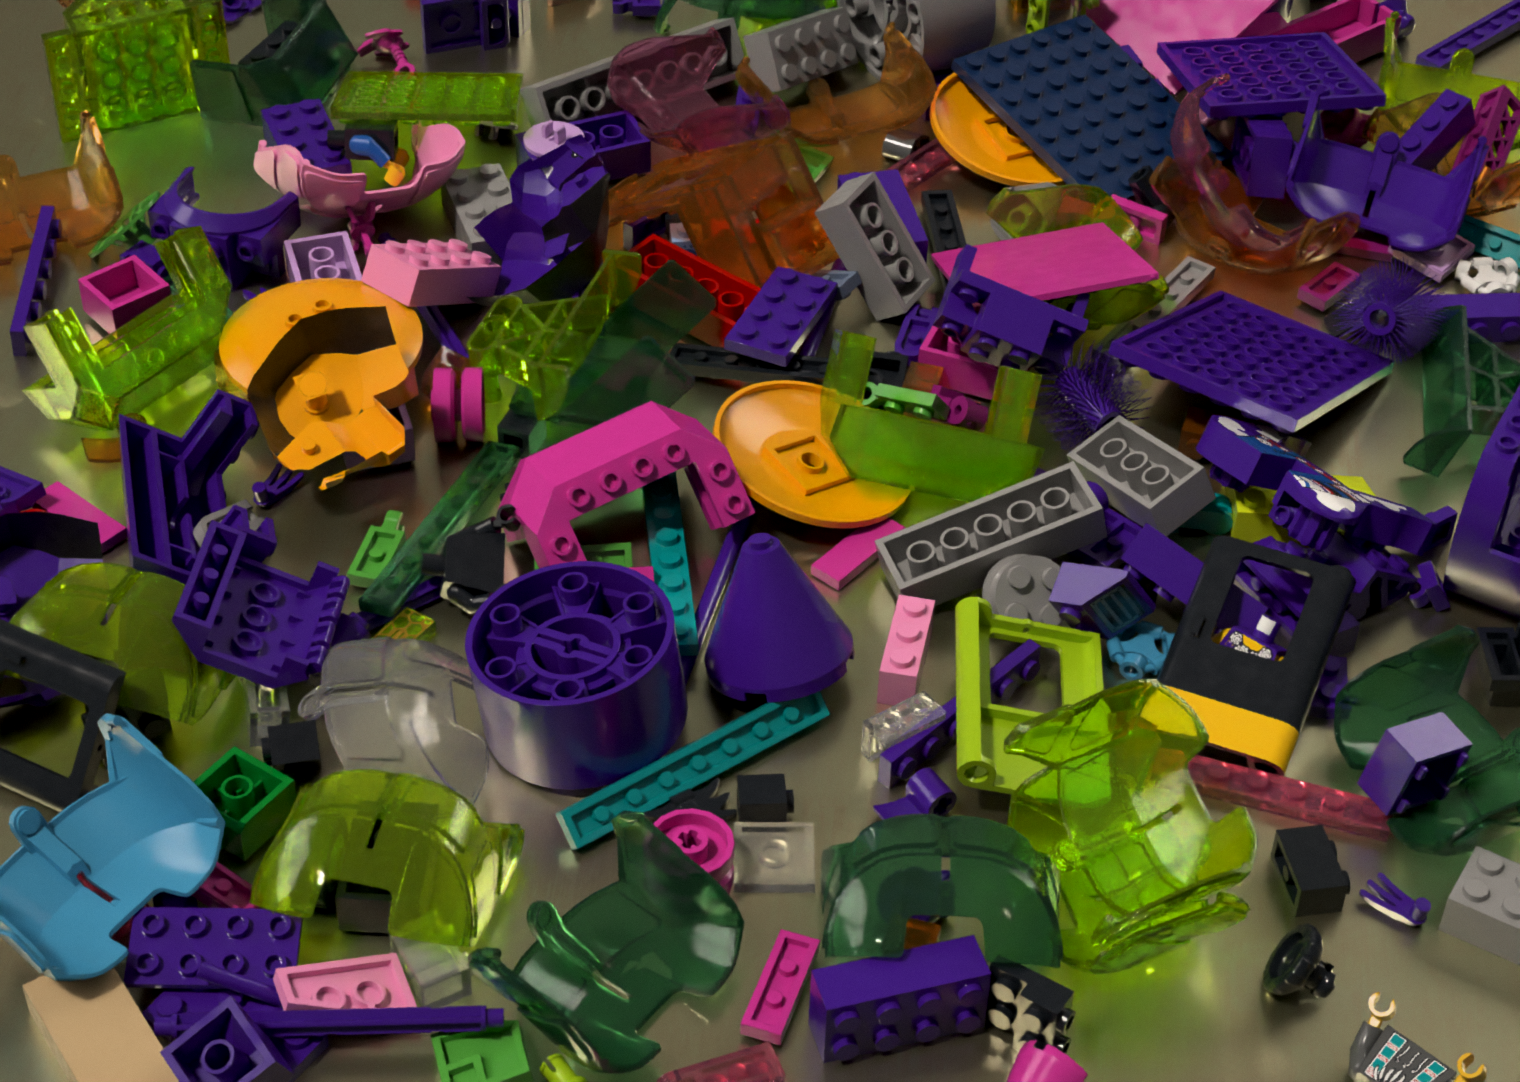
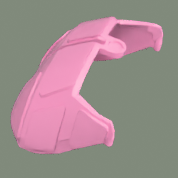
[254,120,466,218]

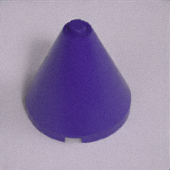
[704,533,855,703]

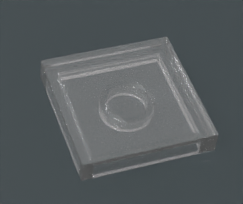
[734,822,815,893]

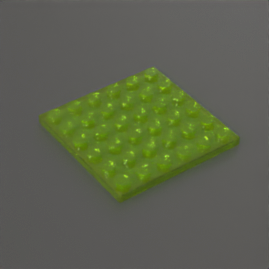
[330,71,524,126]

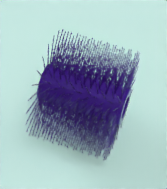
[1332,257,1449,367]
[1027,340,1152,452]

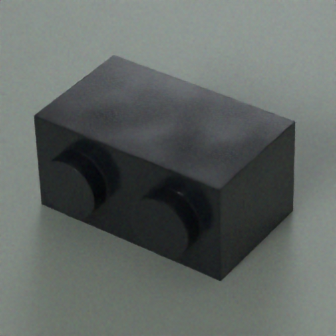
[261,720,322,774]
[1270,825,1350,917]

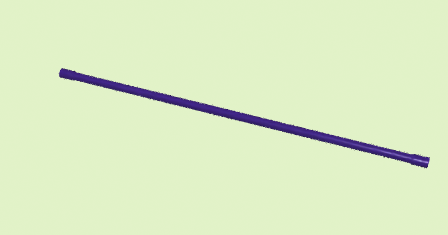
[681,254,848,686]

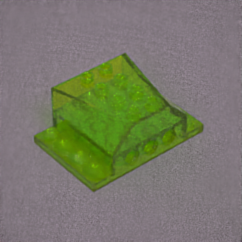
[41,0,235,143]

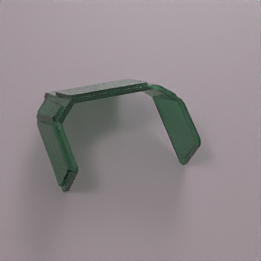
[508,260,717,430]

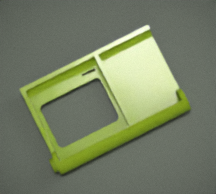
[955,597,1111,808]

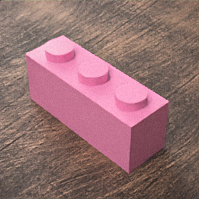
[877,594,935,709]

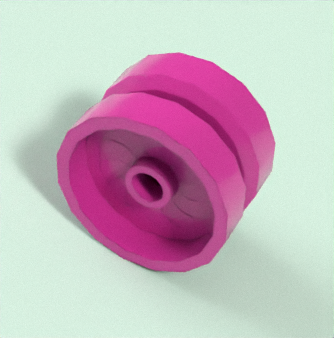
[431,367,485,443]
[645,808,735,913]

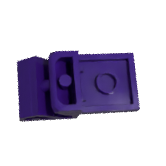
[420,0,531,54]
[1267,528,1418,619]

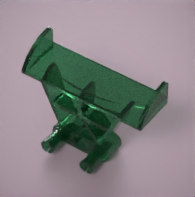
[1401,305,1520,477]

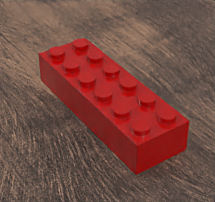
[611,234,761,347]

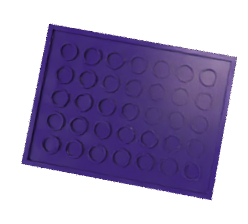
[1108,290,1395,433]

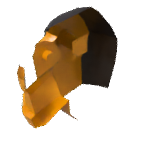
[247,306,419,490]

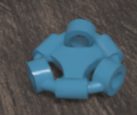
[1106,620,1175,681]

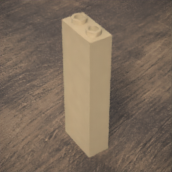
[22,968,179,1082]

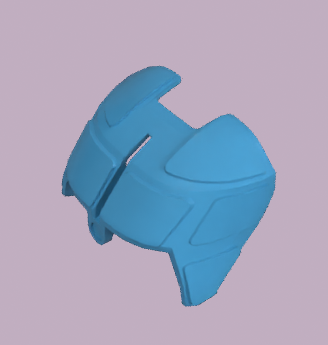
[0,713,225,981]

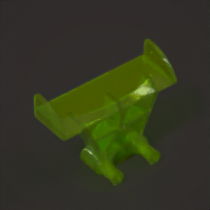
[466,249,642,421]

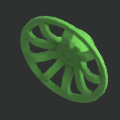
[88,190,161,258]

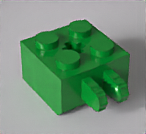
[193,746,299,861]

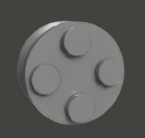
[982,554,1063,626]

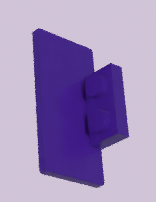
[124,907,303,989]

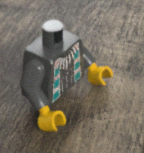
[1348,992,1487,1082]

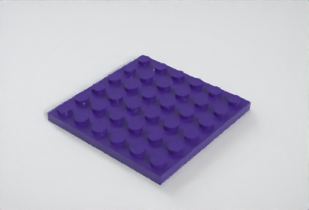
[1157,32,1386,120]

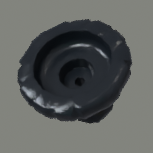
[1263,923,1336,998]

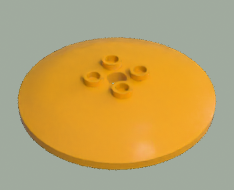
[930,72,1067,187]
[219,278,423,394]
[712,380,915,529]

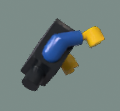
[327,119,410,187]

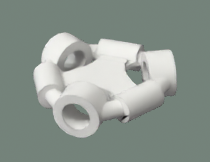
[1454,257,1520,294]

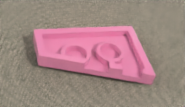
[273,953,417,1010]

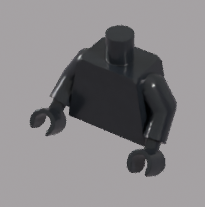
[420,504,520,614]

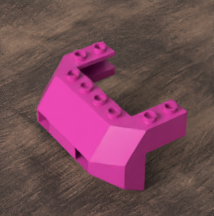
[498,401,755,569]

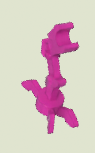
[345,201,376,260]

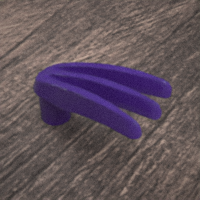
[252,463,304,507]
[1359,873,1431,926]

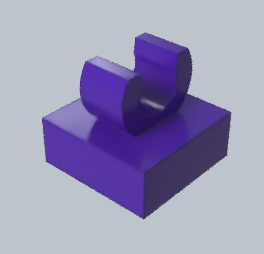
[1409,560,1451,612]

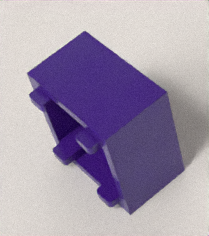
[1357,712,1473,816]

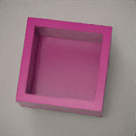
[78,255,173,341]

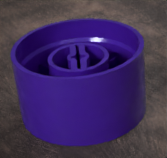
[465,561,688,790]

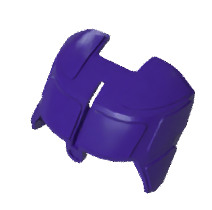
[1285,85,1489,253]

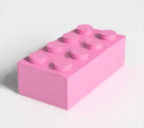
[361,239,502,307]

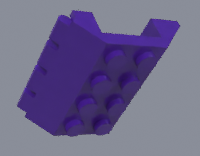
[171,520,350,689]

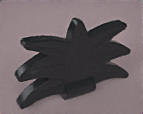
[642,778,737,822]

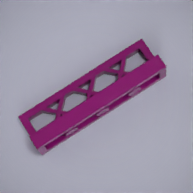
[1451,84,1520,193]

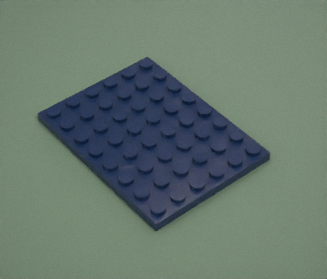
[951,14,1235,205]

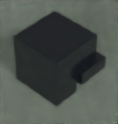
[1474,622,1520,707]

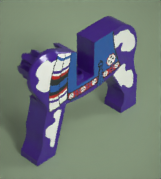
[1196,415,1438,556]

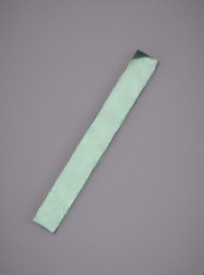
[358,441,520,618]

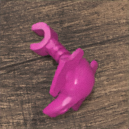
[357,28,418,85]

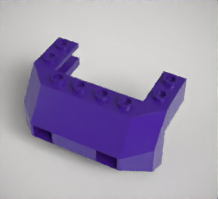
[119,389,278,596]

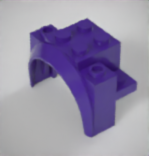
[147,166,301,292]
[933,244,1090,376]

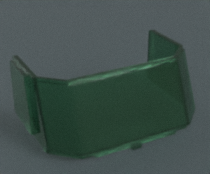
[190,0,358,127]

